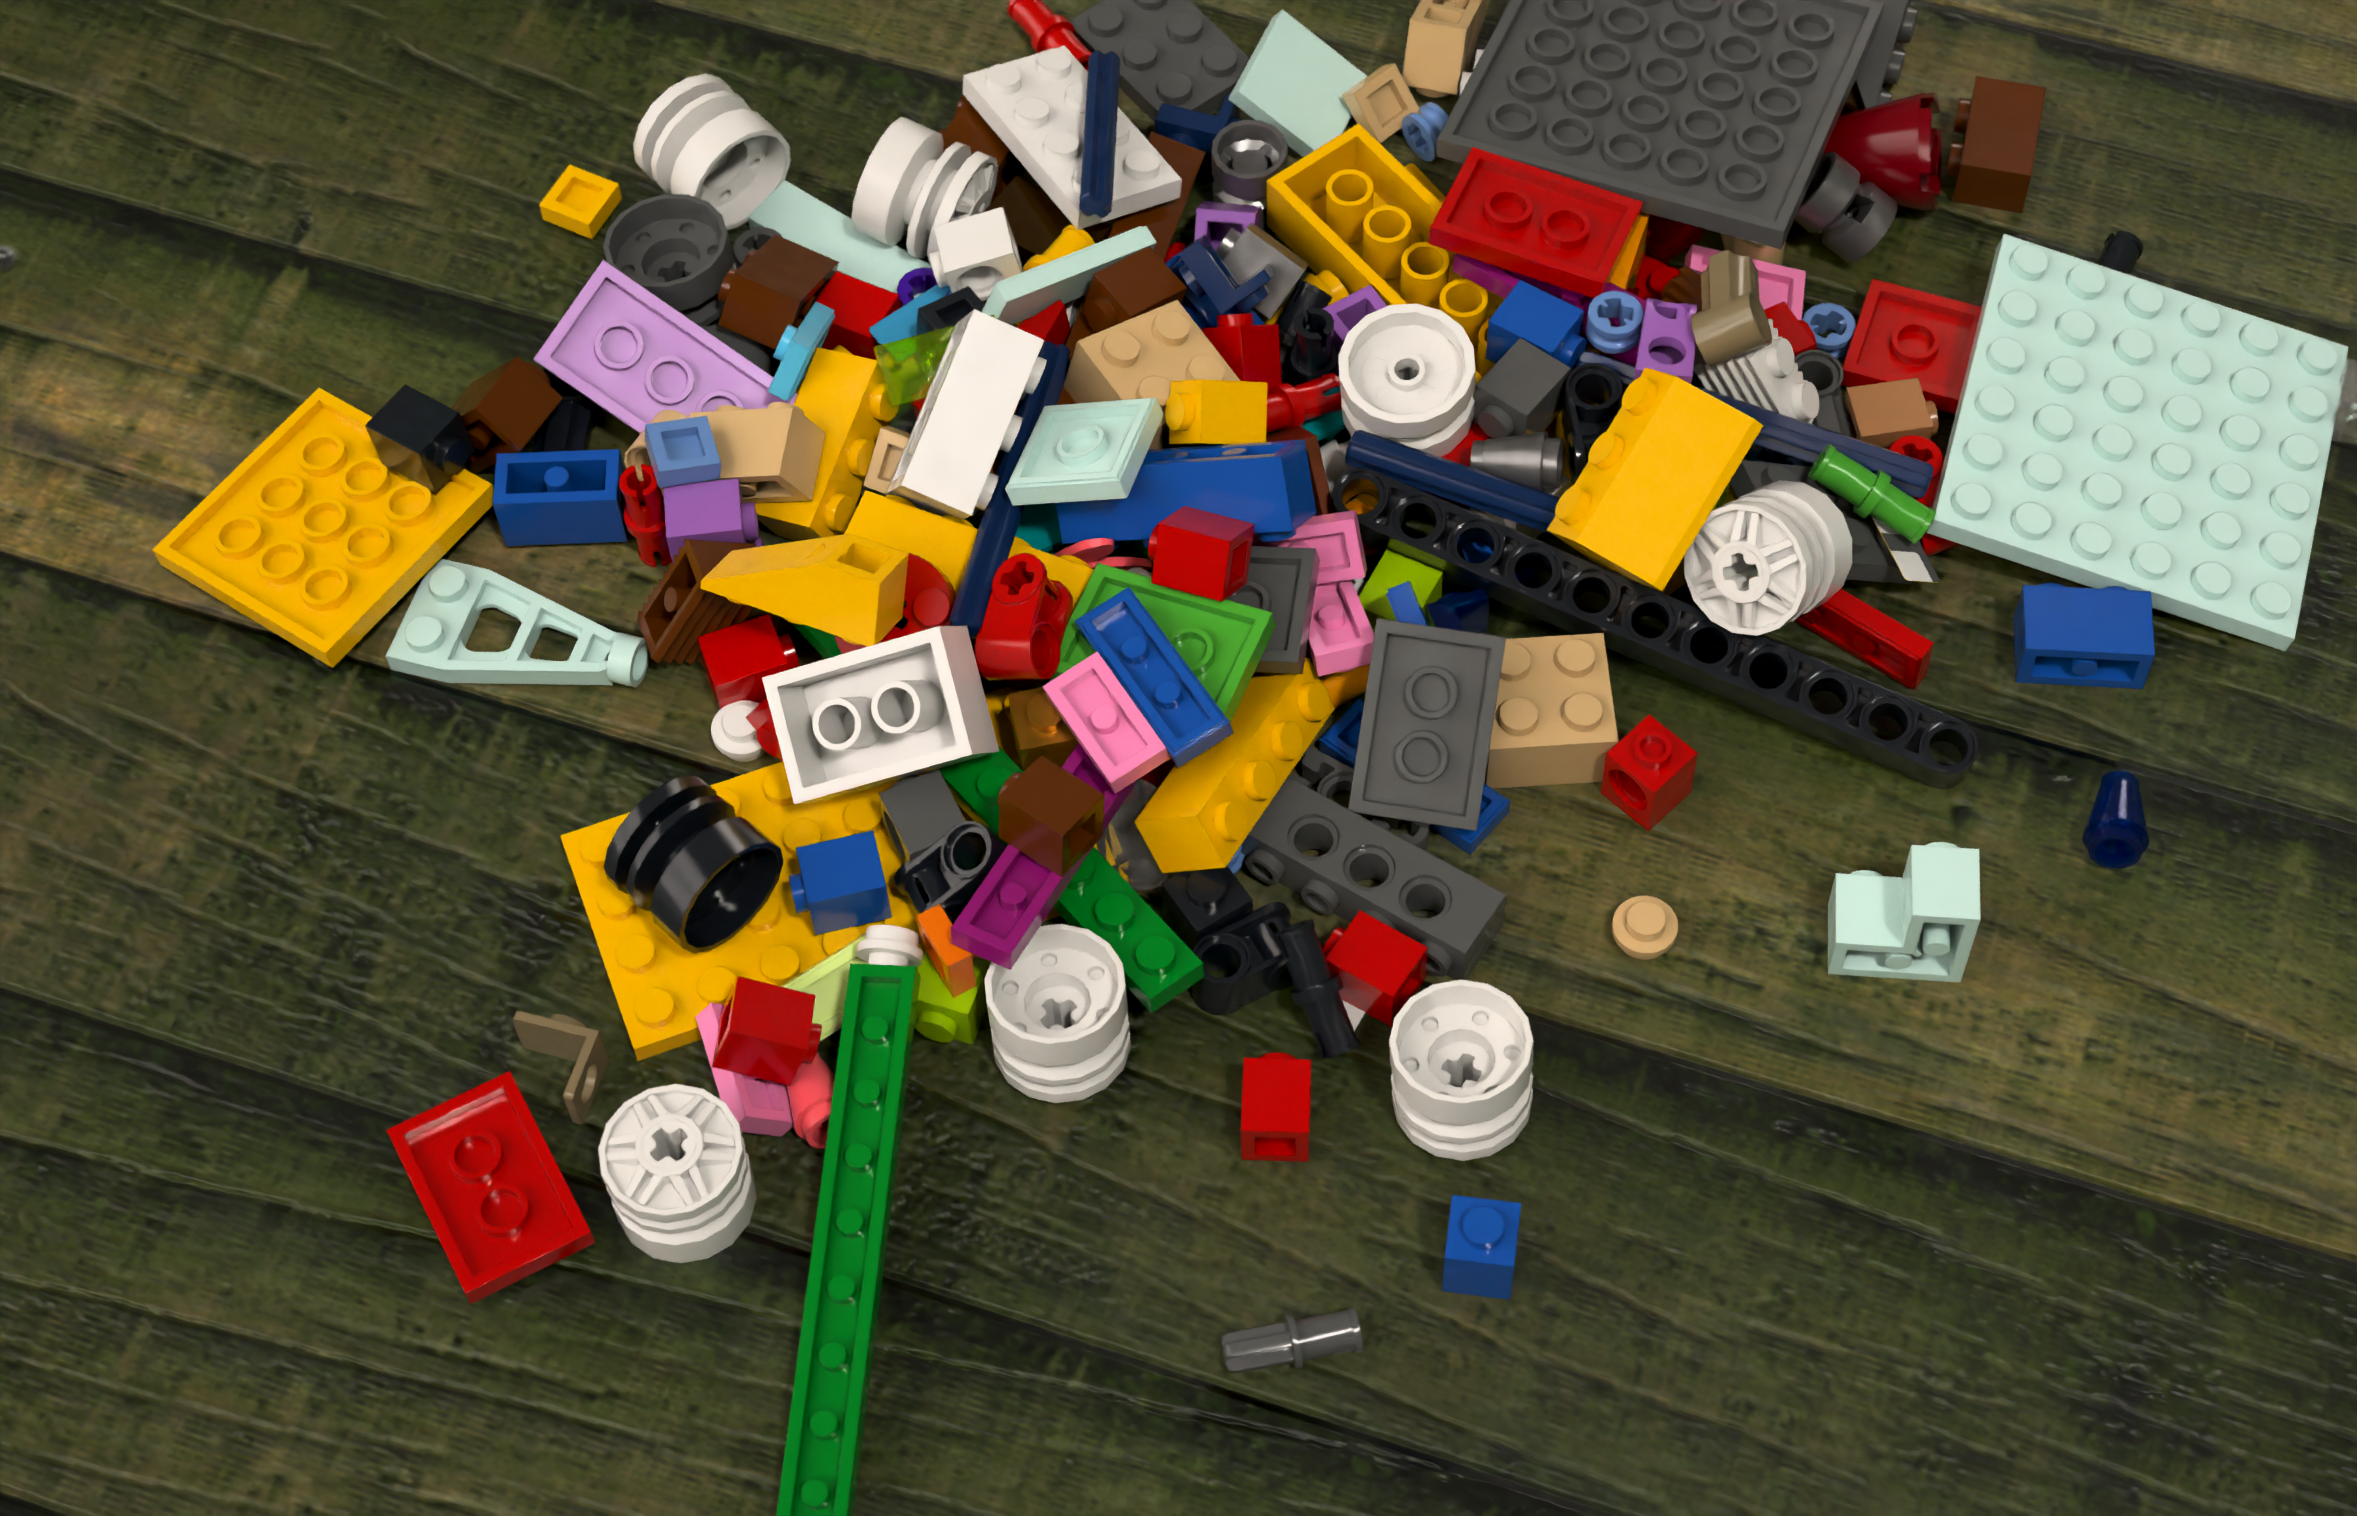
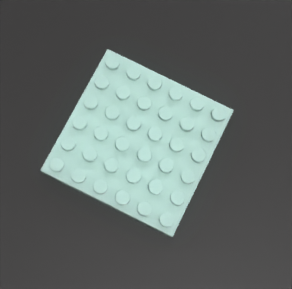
[1926,234,2348,651]

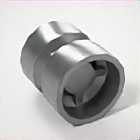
[1211,120,1288,229]
[1794,151,1898,263]

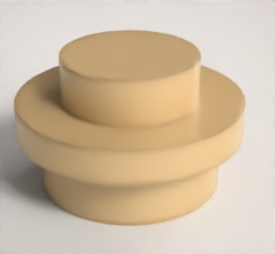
[1612,896,1678,960]

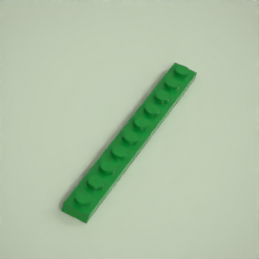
[792,623,1204,1014]
[776,964,921,1516]

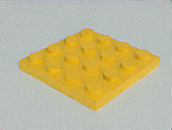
[152,388,494,668]

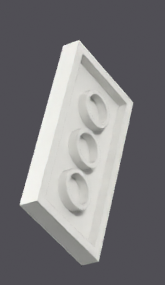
[963,46,1182,230]

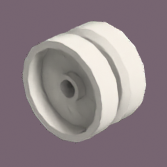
[1338,303,1476,457]

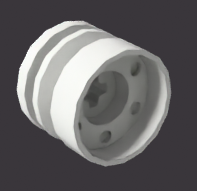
[633,74,791,230]
[851,117,998,264]
[1684,480,1852,636]
[984,924,1131,1103]
[1389,979,1533,1161]
[598,1084,757,1263]

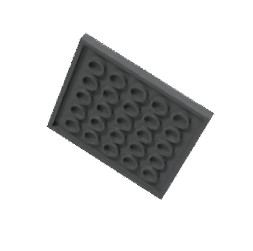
[1436,0,1884,249]

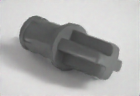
[1222,1307,1363,1374]

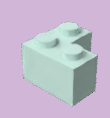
[1828,842,1981,983]

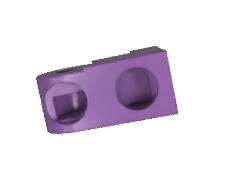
[1633,298,1697,384]

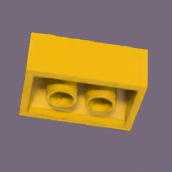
[1547,367,1764,592]

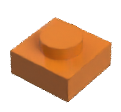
[916,904,979,998]

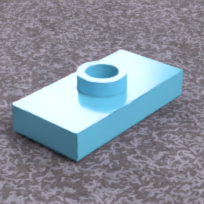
[768,301,836,401]

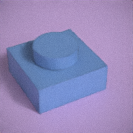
[645,416,721,488]

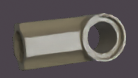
[1691,250,1772,367]

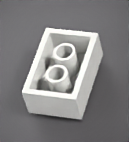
[886,309,1047,520]
[762,626,999,804]

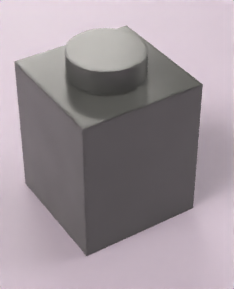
[1473,338,1571,439]

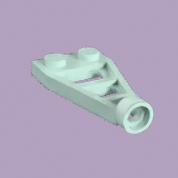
[385,558,650,687]

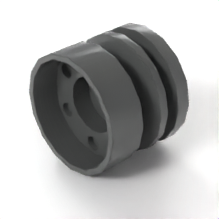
[603,194,737,327]

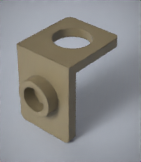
[512,1011,609,1125]

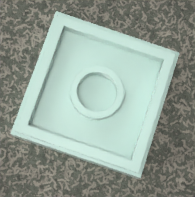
[1228,9,1368,158]
[1005,398,1164,506]

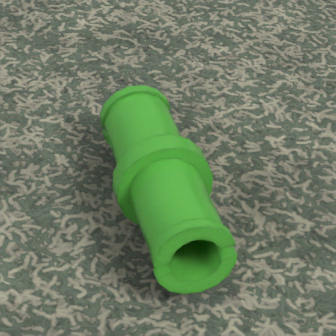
[1808,444,1936,544]

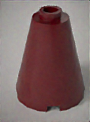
[1823,93,1942,211]

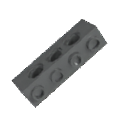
[1241,777,1506,980]

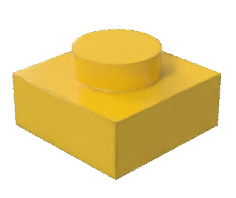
[539,164,622,239]

